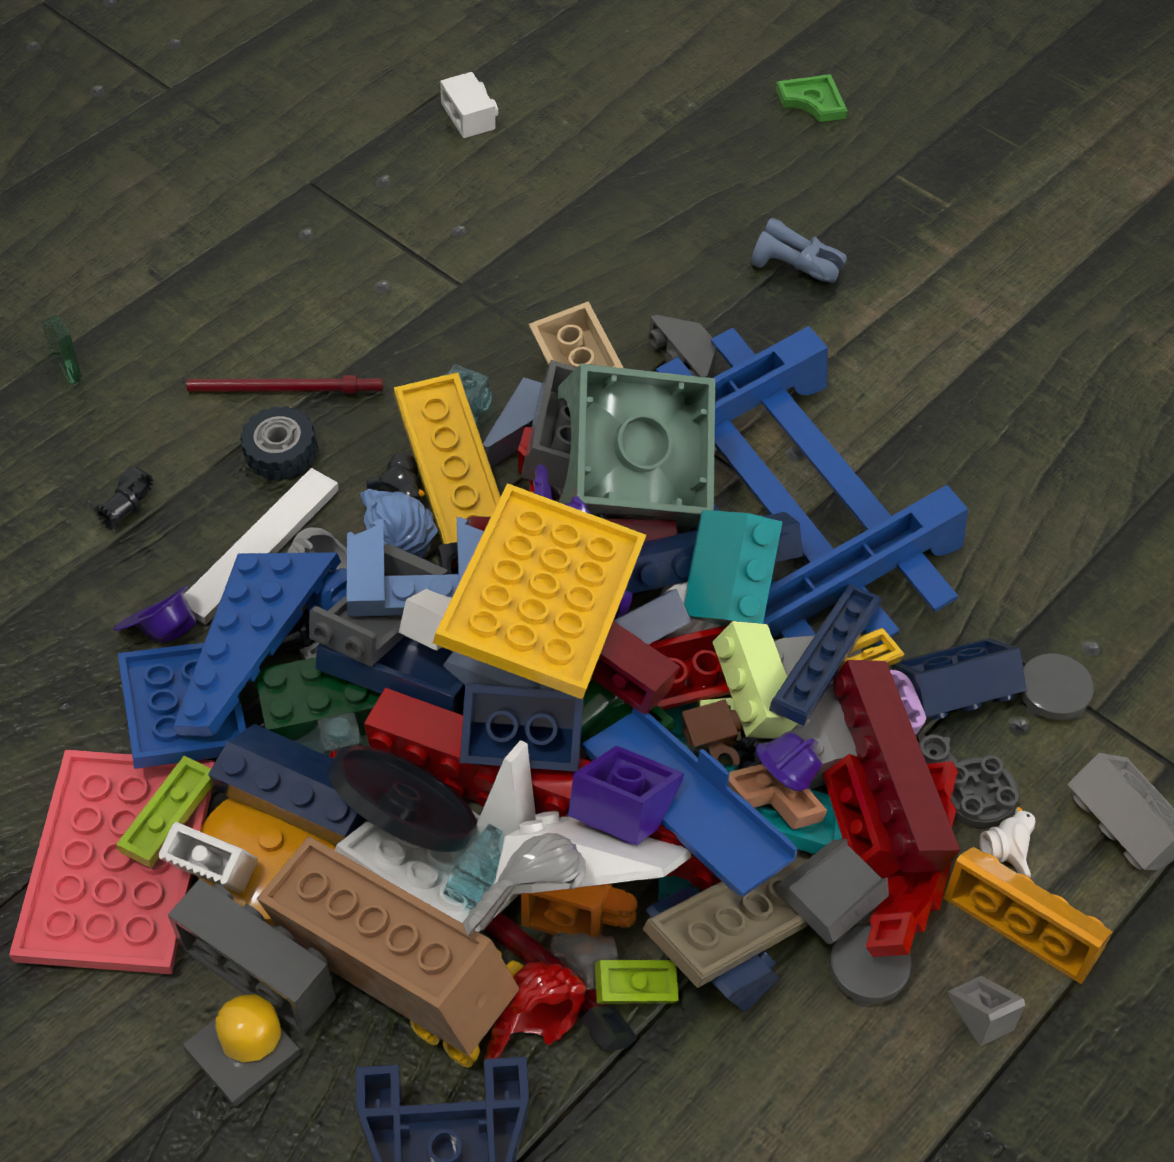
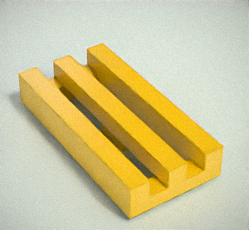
[839,628,905,671]

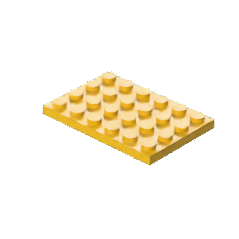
[433,483,646,700]

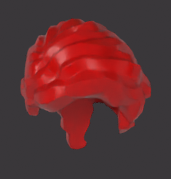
[485,962,586,1059]

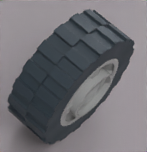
[240,406,318,480]

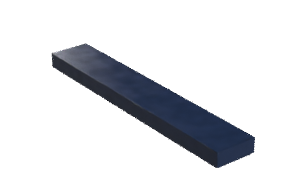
[769,584,882,726]

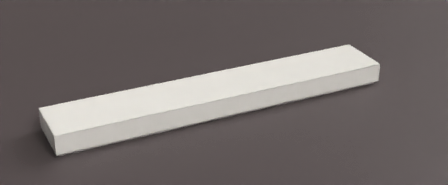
[184,468,339,625]

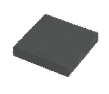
[182,993,301,1108]

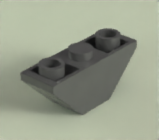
[648,315,717,378]

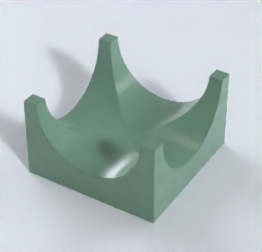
[558,363,715,532]

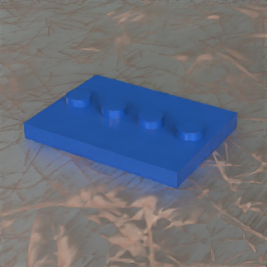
[118,643,246,769]

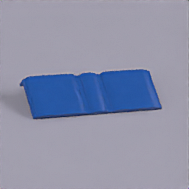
[582,708,798,897]

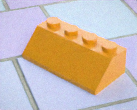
[943,847,1113,985]

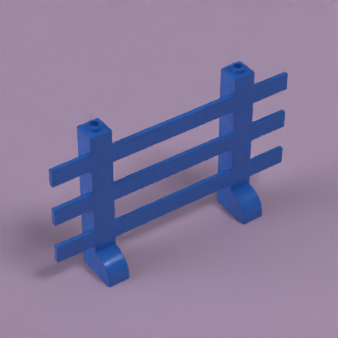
[656,326,968,647]

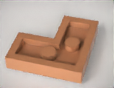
[728,764,827,830]

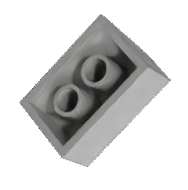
[1067,753,1174,870]

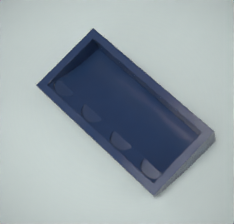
[315,636,465,713]

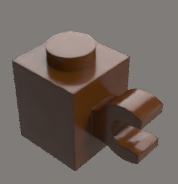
[680,699,742,770]

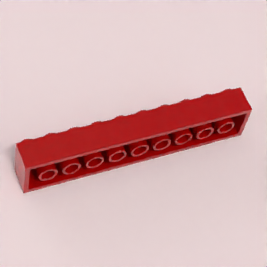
[364,688,721,890]

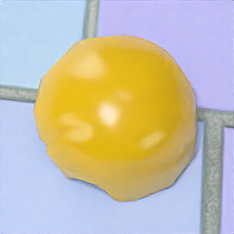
[215,994,281,1063]

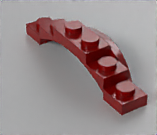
[866,761,958,957]

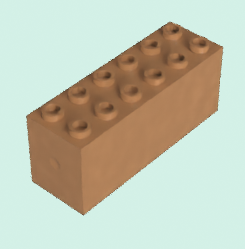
[256,836,519,1056]

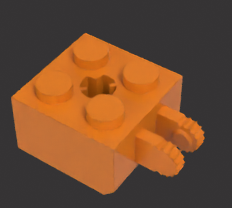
[521,883,638,945]

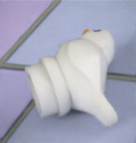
[980,807,1036,878]

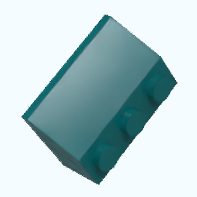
[683,510,782,626]

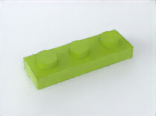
[116,756,214,868]

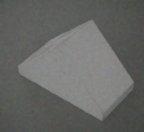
[947,976,1025,1047]

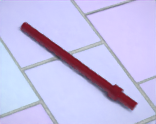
[186,375,384,395]

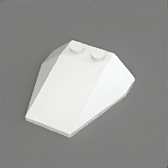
[494,811,691,894]

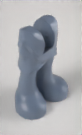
[750,217,847,283]

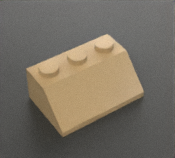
[529,301,624,368]

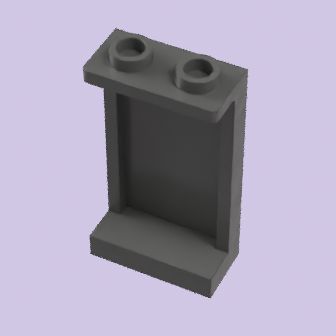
[309,543,448,667]

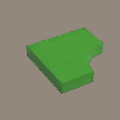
[776,74,848,122]

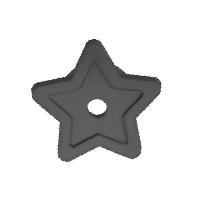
[918,733,957,764]

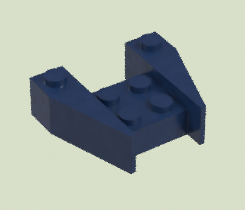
[356,1057,529,1162]

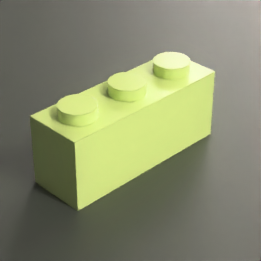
[713,621,798,739]

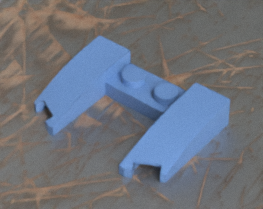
[347,517,484,616]

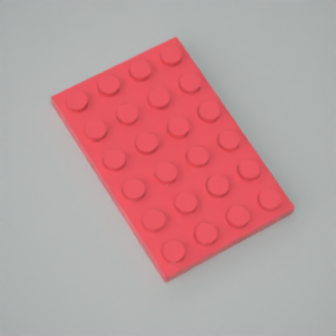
[9,750,215,974]

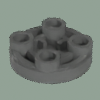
[1019,653,1094,720]
[950,755,1019,829]
[829,925,911,1007]

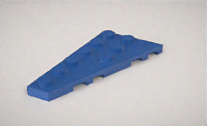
[174,552,341,736]

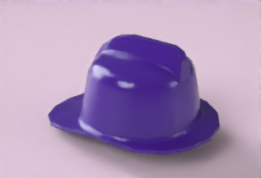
[113,585,196,642]
[756,731,822,791]

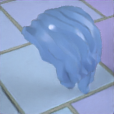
[360,489,438,558]

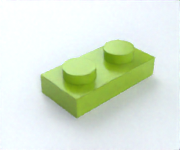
[595,960,679,1004]

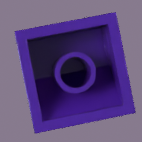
[568,745,684,846]

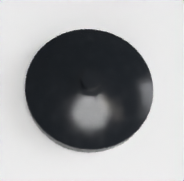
[328,745,477,852]

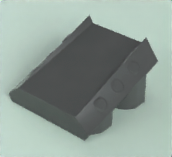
[776,839,889,944]

